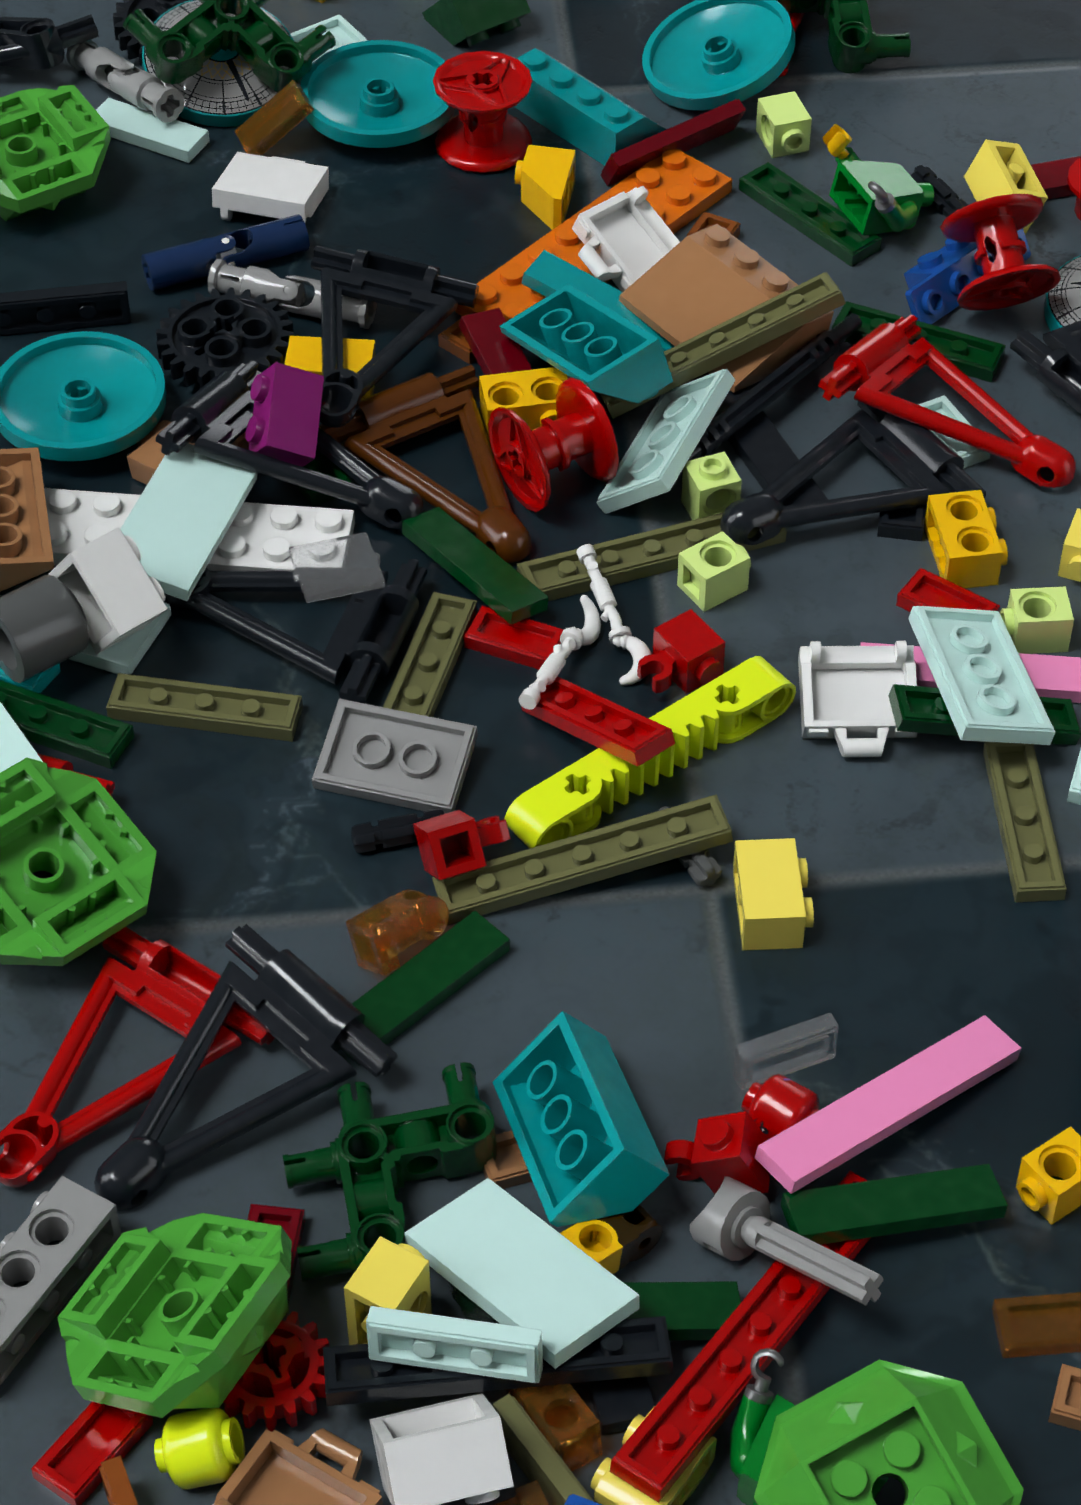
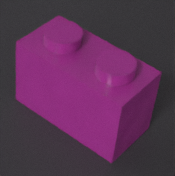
[245,362,324,467]

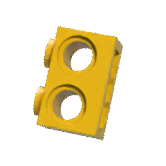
[479,367,568,443]
[924,490,1008,588]

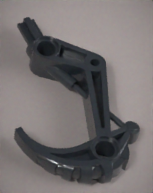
[0,14,99,70]

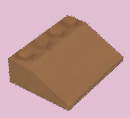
[619,224,834,393]
[0,447,54,592]

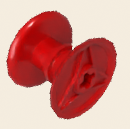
[433,51,533,173]
[940,194,1061,311]
[488,377,619,512]

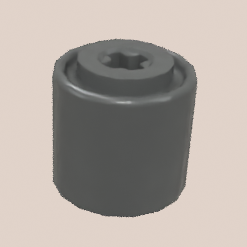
[0,575,89,683]

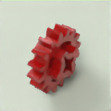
[223,1311,330,1432]

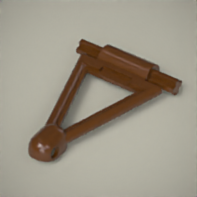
[319,365,531,563]

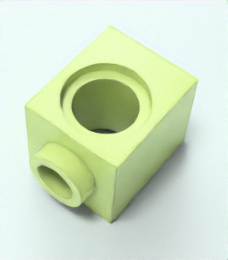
[756,91,812,158]
[681,451,742,520]
[677,531,751,612]
[1000,586,1074,654]

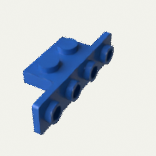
[904,229,1031,325]

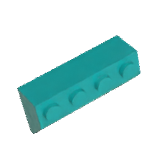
[514,48,667,166]
[499,284,673,403]
[492,1011,670,1227]

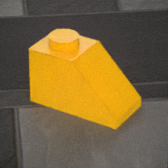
[515,145,576,230]

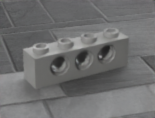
[0,1176,121,1385]

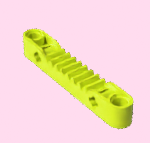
[505,656,796,849]

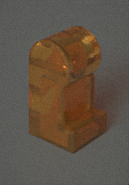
[346,889,449,976]
[506,1384,603,1472]

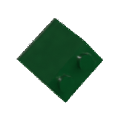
[422,0,531,47]

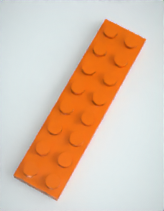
[455,149,732,346]

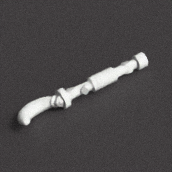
[576,544,652,686]
[519,595,601,710]

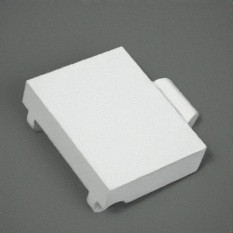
[212,152,329,223]
[572,186,680,292]
[798,640,917,757]

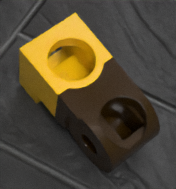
[560,1204,663,1274]

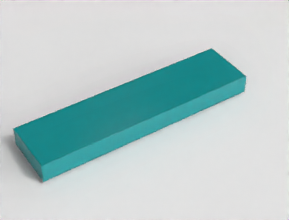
[521,250,675,351]

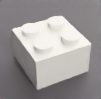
[48,526,168,655]
[369,1393,514,1505]

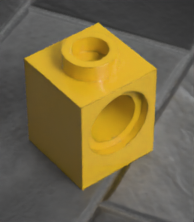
[1015,1126,1081,1225]

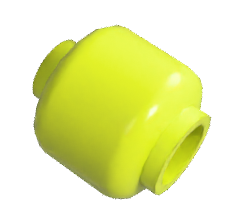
[154,1408,245,1490]

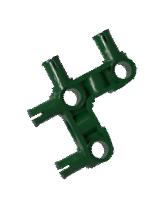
[123,0,336,94]
[776,0,911,73]
[282,1062,497,1282]

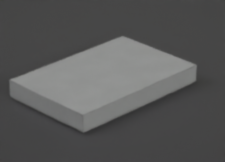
[312,698,478,814]

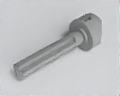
[690,1177,883,1306]

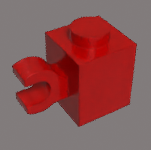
[637,609,725,694]
[413,810,511,880]
[664,1111,771,1194]

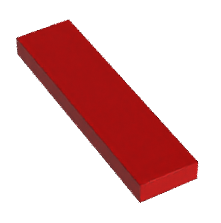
[519,676,675,767]

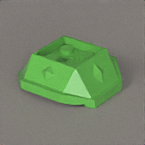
[0,85,111,221]
[0,757,157,966]
[57,1213,292,1418]
[753,1359,1024,1505]

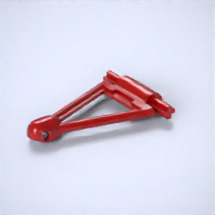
[818,314,1076,488]
[0,927,275,1188]

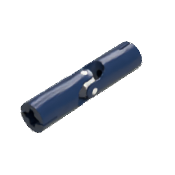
[141,214,310,291]

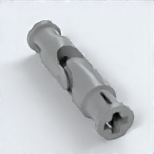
[66,39,185,123]
[208,259,377,329]

